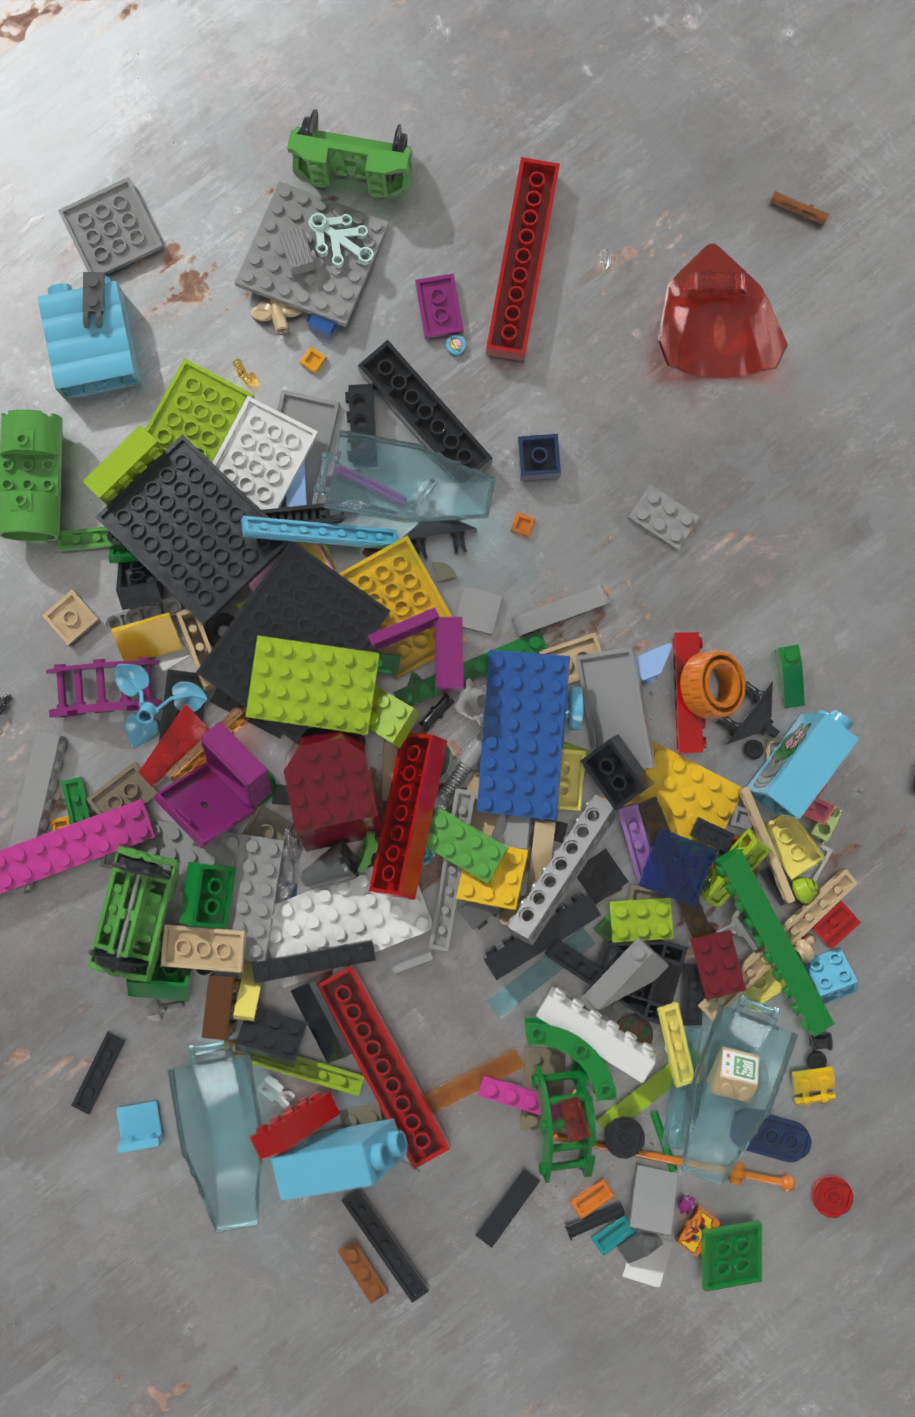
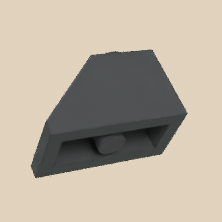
[616,1230,663,1264]

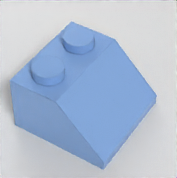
[637,643,672,686]

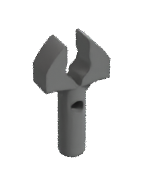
[145,999,184,1021]

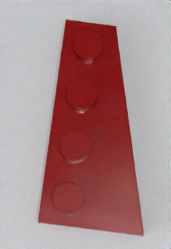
[138,703,210,787]

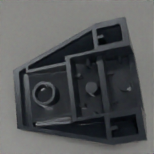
[594,941,688,1025]

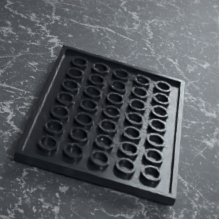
[96,434,290,626]
[196,541,391,743]

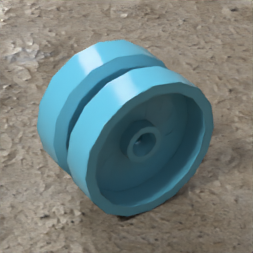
[565,687,584,731]

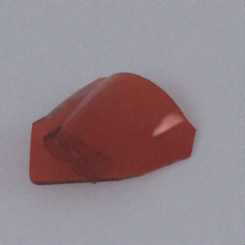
[658,243,788,378]

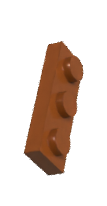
[338,1238,388,1304]

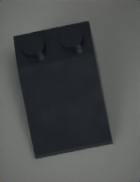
[116,561,163,610]

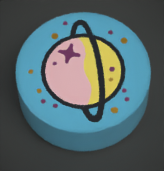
[446,335,466,356]

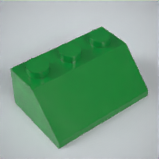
[179,861,236,929]
[126,951,194,1002]

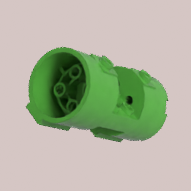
[0,409,63,542]

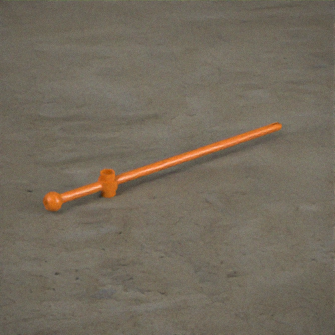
[553,1133,795,1192]

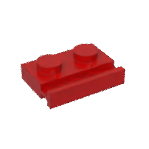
[811,900,861,950]

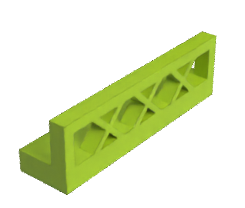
[696,828,772,908]

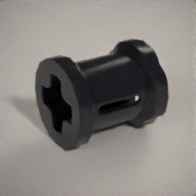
[808,1032,833,1052]

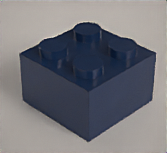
[517,434,561,481]

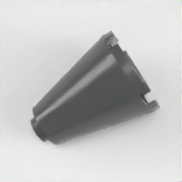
[301,841,359,889]

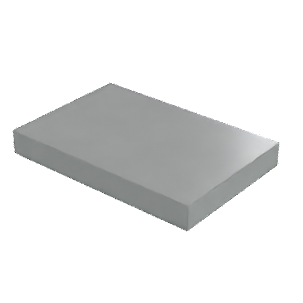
[629,1165,678,1237]

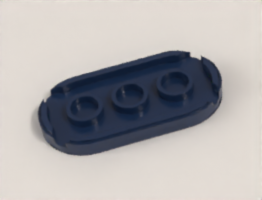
[730,1109,811,1163]

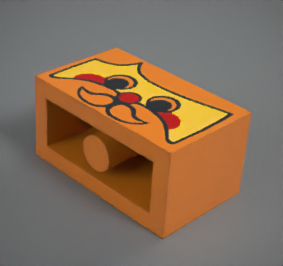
[674,1204,721,1257]

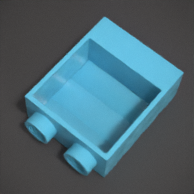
[38,276,142,399]

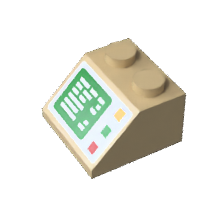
[706,1046,760,1103]

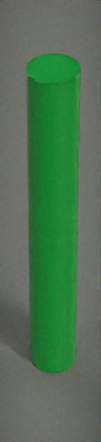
[650,1110,678,1172]

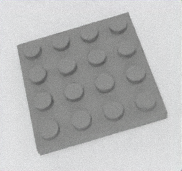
[58,177,164,276]

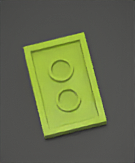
[609,897,674,943]

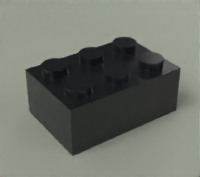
[580,734,654,811]
[235,1007,307,1068]

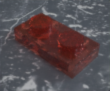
[558,1096,591,1143]

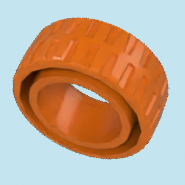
[681,650,746,719]

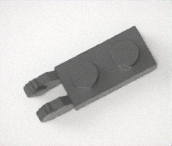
[82,272,105,328]

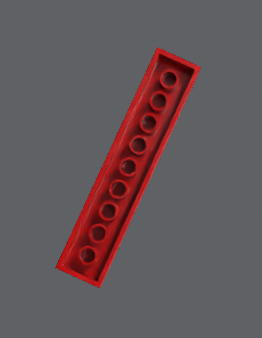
[486,157,560,362]
[317,965,451,1169]

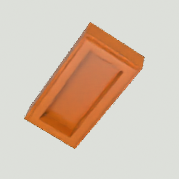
[570,1178,615,1219]

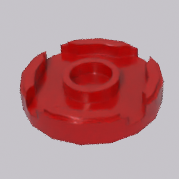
[811,1175,854,1218]

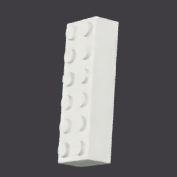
[536,987,656,1083]

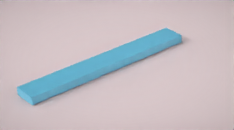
[241,516,398,549]

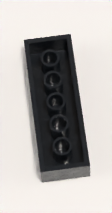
[483,891,601,981]

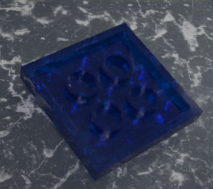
[637,828,717,907]

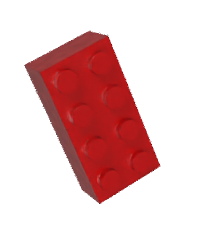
[249,1092,340,1160]

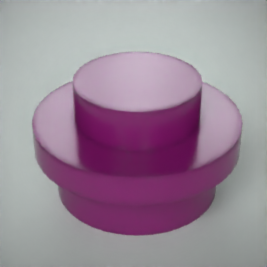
[678,1195,696,1215]

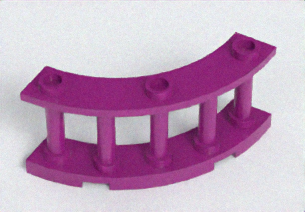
[46,657,162,718]

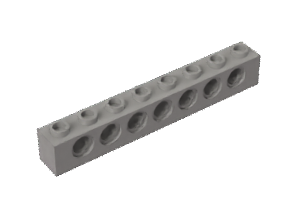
[508,794,618,946]

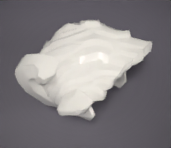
[454,678,487,727]

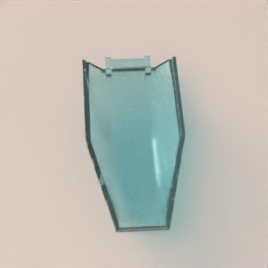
[313,430,496,523]
[681,994,798,1186]
[168,1038,263,1233]

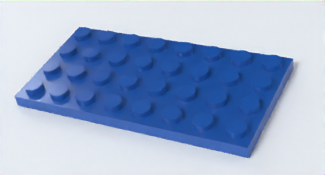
[477,650,570,820]

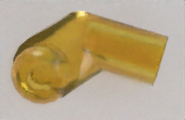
[233,359,258,385]

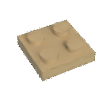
[42,590,99,646]

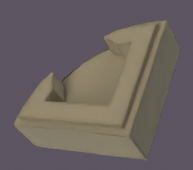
[433,562,457,582]

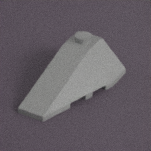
[583,937,669,1010]

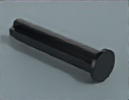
[564,1203,625,1241]

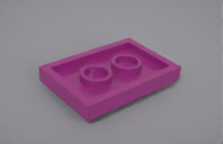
[415,273,464,339]

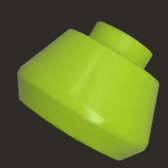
[792,877,818,904]

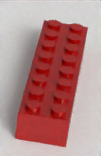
[369,733,448,900]

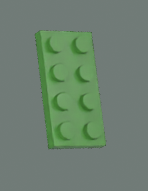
[426,807,509,884]

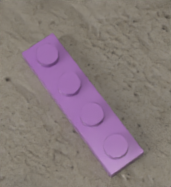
[618,803,658,886]

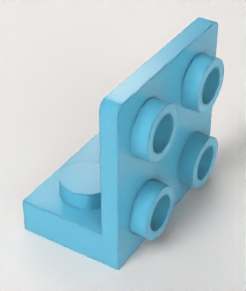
[803,948,858,1004]
[116,1101,164,1153]

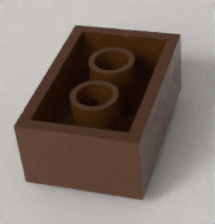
[201,972,241,1040]

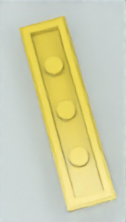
[657,1002,696,1088]

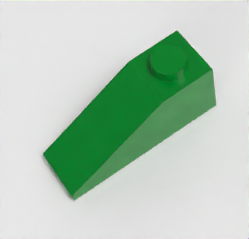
[774,644,805,709]

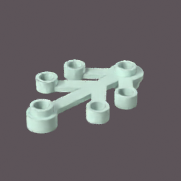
[309,213,374,268]

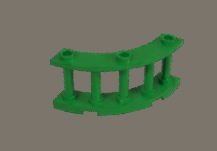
[524,1017,617,1101]
[531,1060,596,1183]

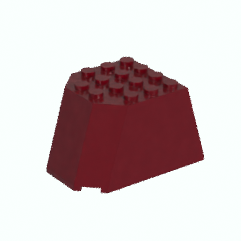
[283,727,383,852]

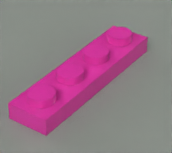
[478,1075,561,1120]

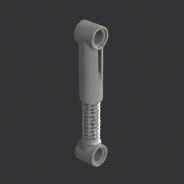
[432,728,483,817]

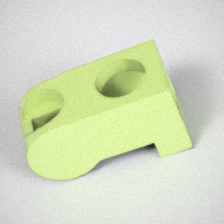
[808,806,842,843]

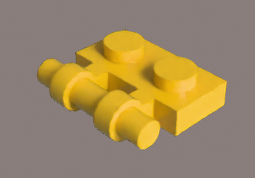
[792,1066,836,1106]

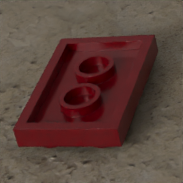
[690,930,746,1000]

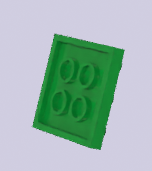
[701,1220,762,1292]

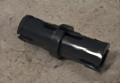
[418,694,455,731]

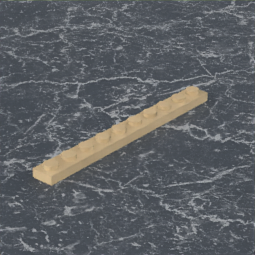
[698,868,858,1022]

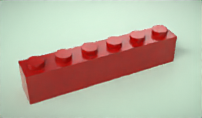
[672,632,707,754]

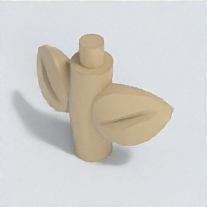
[251,299,303,334]

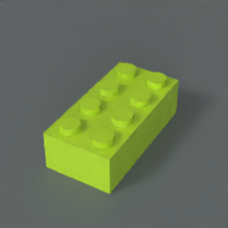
[83,424,165,505]
[369,685,421,748]

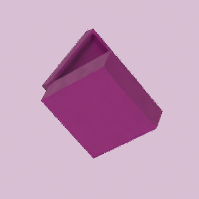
[368,607,463,693]
[154,721,272,849]

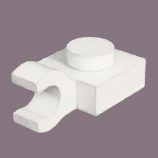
[257,1075,295,1109]

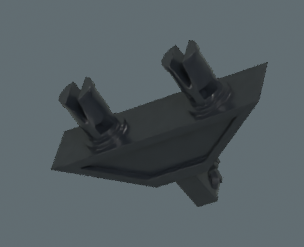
[404,500,477,560]
[716,680,780,746]

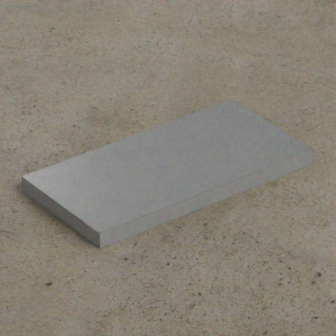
[277,390,340,508]
[576,646,656,769]

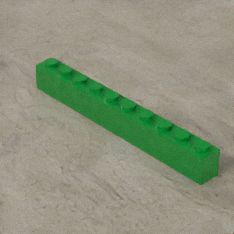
[714,848,835,1037]

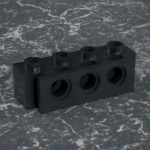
[345,384,378,468]

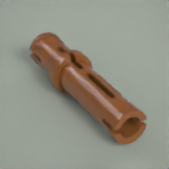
[770,191,829,225]

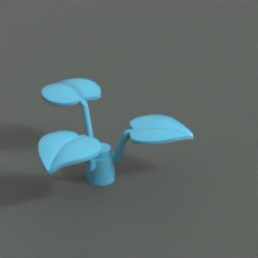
[115,664,207,747]

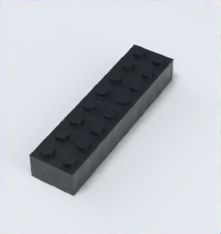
[358,340,493,489]

